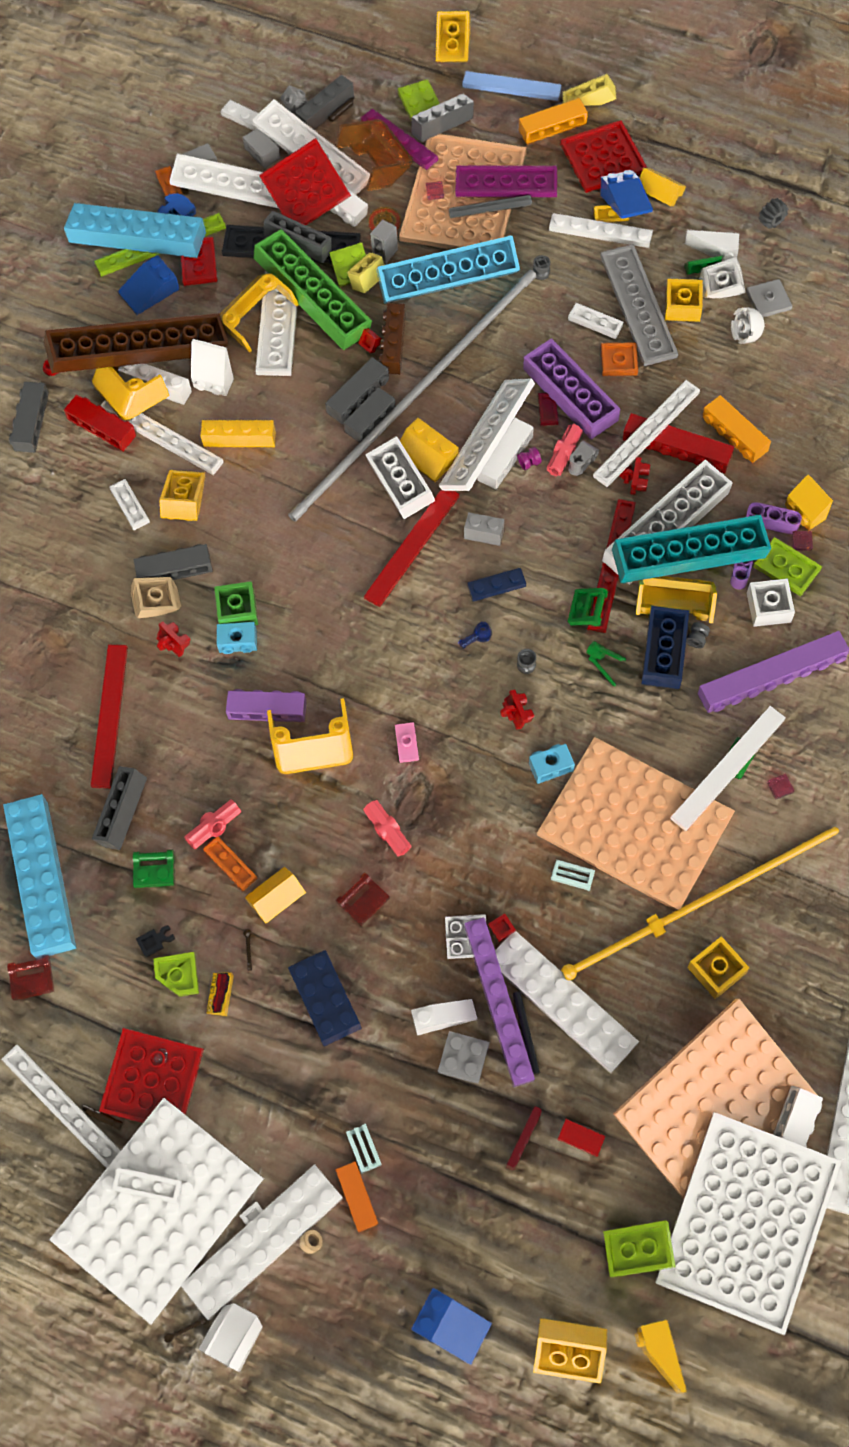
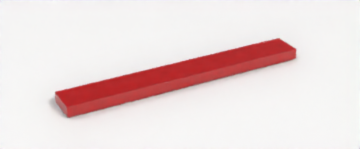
[364,489,459,607]
[587,499,636,633]
[91,645,128,788]

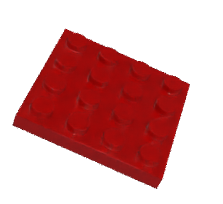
[560,120,647,193]
[259,138,351,225]
[99,1028,204,1123]

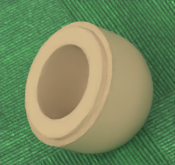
[299,1230,323,1254]

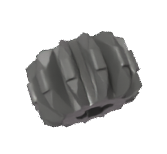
[759,198,789,229]

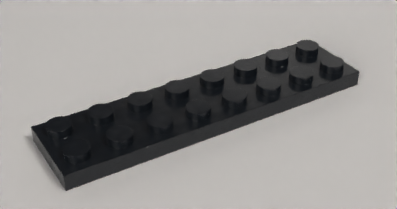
[222,225,361,263]

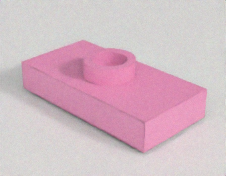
[395,722,419,763]

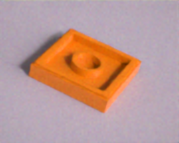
[601,342,638,376]

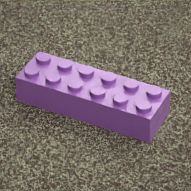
[523,338,620,440]

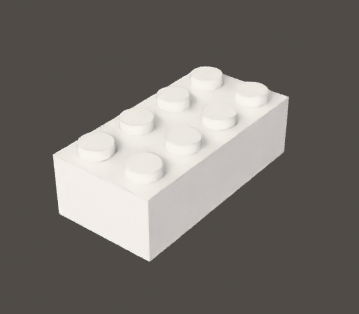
[366,436,435,519]

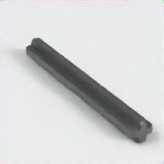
[449,195,532,218]

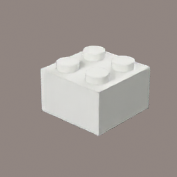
[747,579,795,627]

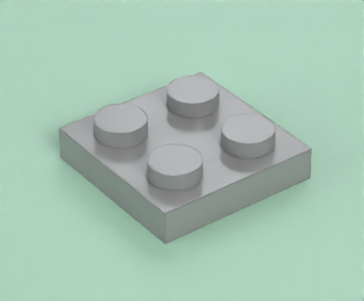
[438,1031,489,1084]

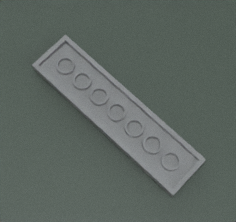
[600,244,678,366]

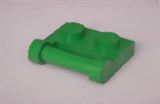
[567,588,608,626]
[133,849,175,888]

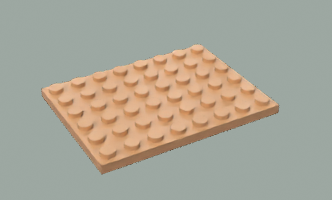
[399,134,526,250]
[537,737,735,911]
[613,999,818,1199]

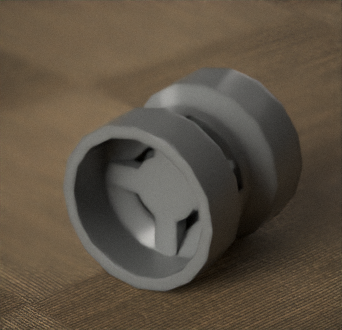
[533,255,551,280]
[686,622,710,648]
[517,649,536,674]

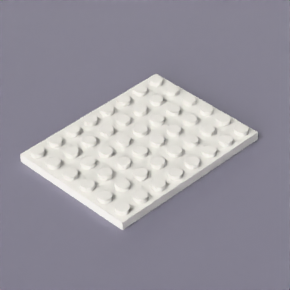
[49,1098,263,1324]
[655,1112,842,1335]

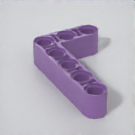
[730,502,802,589]

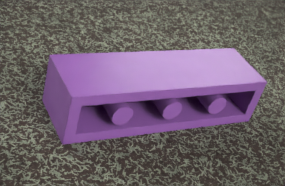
[226,689,307,722]

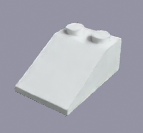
[191,339,234,396]

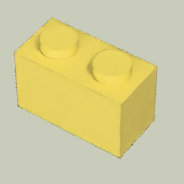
[347,253,384,293]

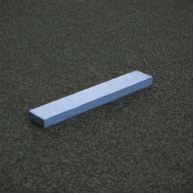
[462,71,561,101]

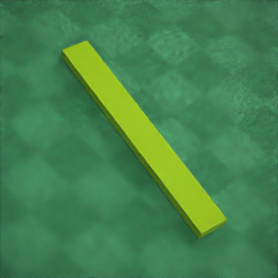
[94,213,226,277]

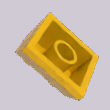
[785,474,833,531]

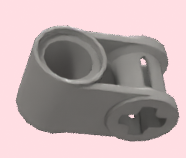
[568,440,599,476]

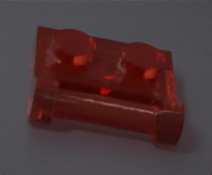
[336,872,390,926]
[7,955,54,1000]

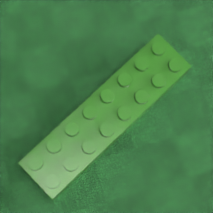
[254,229,372,351]

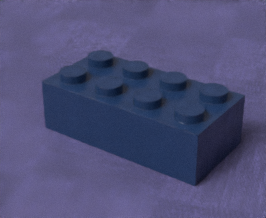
[641,606,689,689]
[288,950,362,1047]

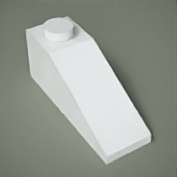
[685,230,739,261]
[411,999,478,1036]

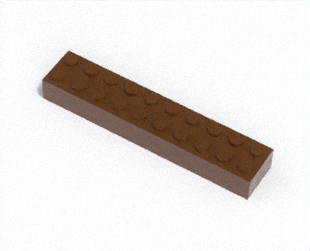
[43,313,228,373]

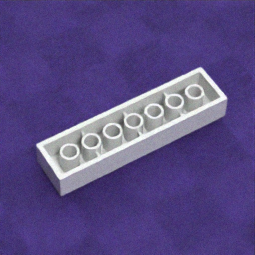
[602,460,733,585]

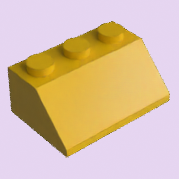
[400,418,459,482]
[533,1318,607,1383]

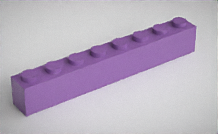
[698,631,849,713]
[464,917,535,1088]

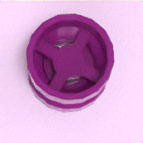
[517,447,542,471]

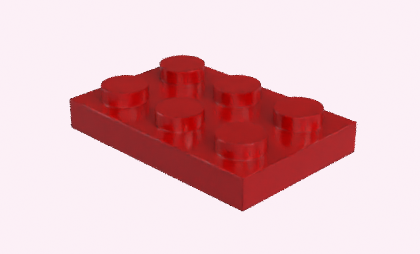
[181,237,218,286]

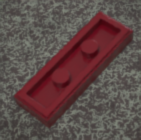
[506,1106,542,1171]

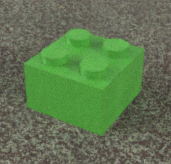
[214,581,258,625]

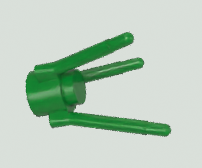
[586,641,626,686]

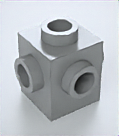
[280,85,308,114]

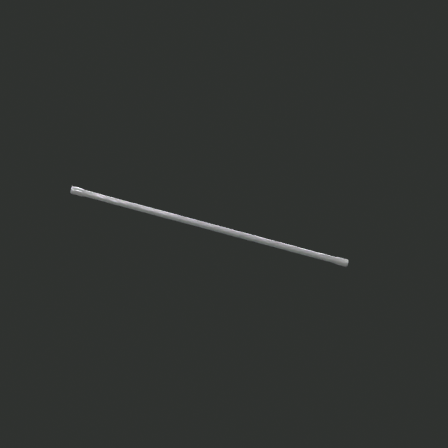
[288,269,536,522]

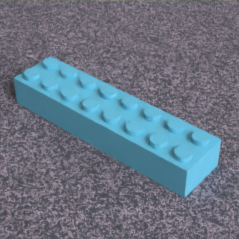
[64,203,206,258]
[376,236,520,304]
[3,794,77,959]

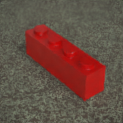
[64,394,136,452]

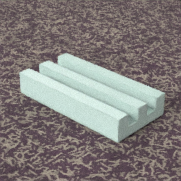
[551,859,595,891]
[346,1124,382,1173]

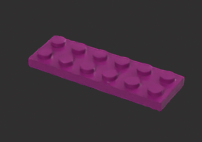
[455,165,557,197]

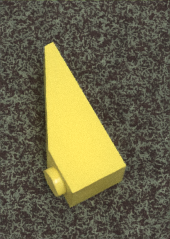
[563,74,616,106]

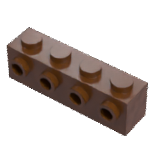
[379,303,406,375]

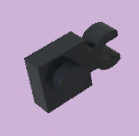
[136,925,175,958]

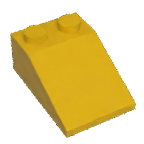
[436,11,471,62]
[160,470,205,521]
[634,1320,687,1394]

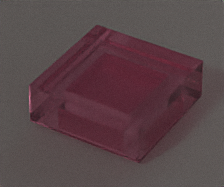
[426,181,444,200]
[792,531,813,551]
[767,774,794,800]

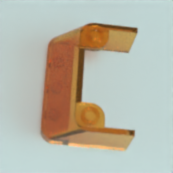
[335,119,413,191]

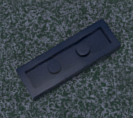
[467,568,526,602]

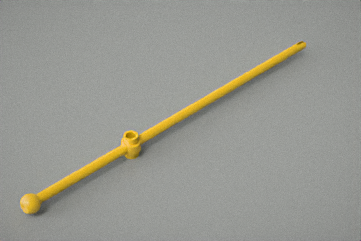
[561,827,839,980]

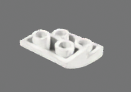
[445,914,486,959]

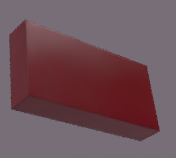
[538,393,558,426]

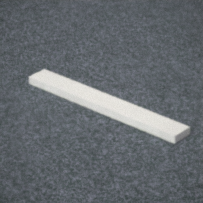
[593,380,700,487]
[100,400,224,475]
[670,706,786,831]
[1,1044,121,1168]

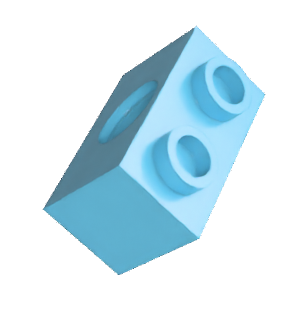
[217,622,257,654]
[529,744,575,784]

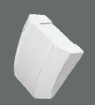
[699,257,745,298]
[199,1303,262,1372]

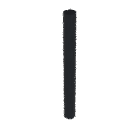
[513,991,540,1075]

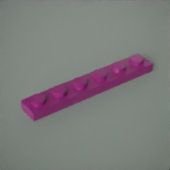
[360,109,438,170]

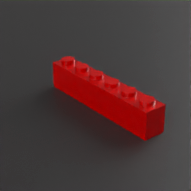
[622,413,735,473]

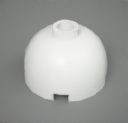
[731,307,765,344]

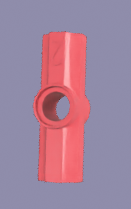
[547,424,583,476]
[184,800,241,850]
[363,800,411,857]

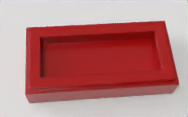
[557,1119,606,1157]

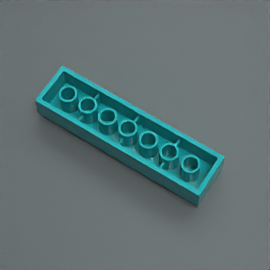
[611,515,772,583]

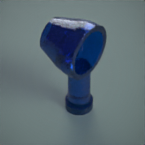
[459,622,492,649]

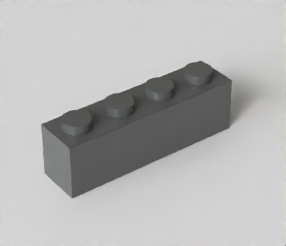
[295,75,354,130]
[411,94,474,142]
[263,210,332,263]
[325,357,389,425]
[9,381,49,453]
[133,544,213,580]
[92,766,147,850]

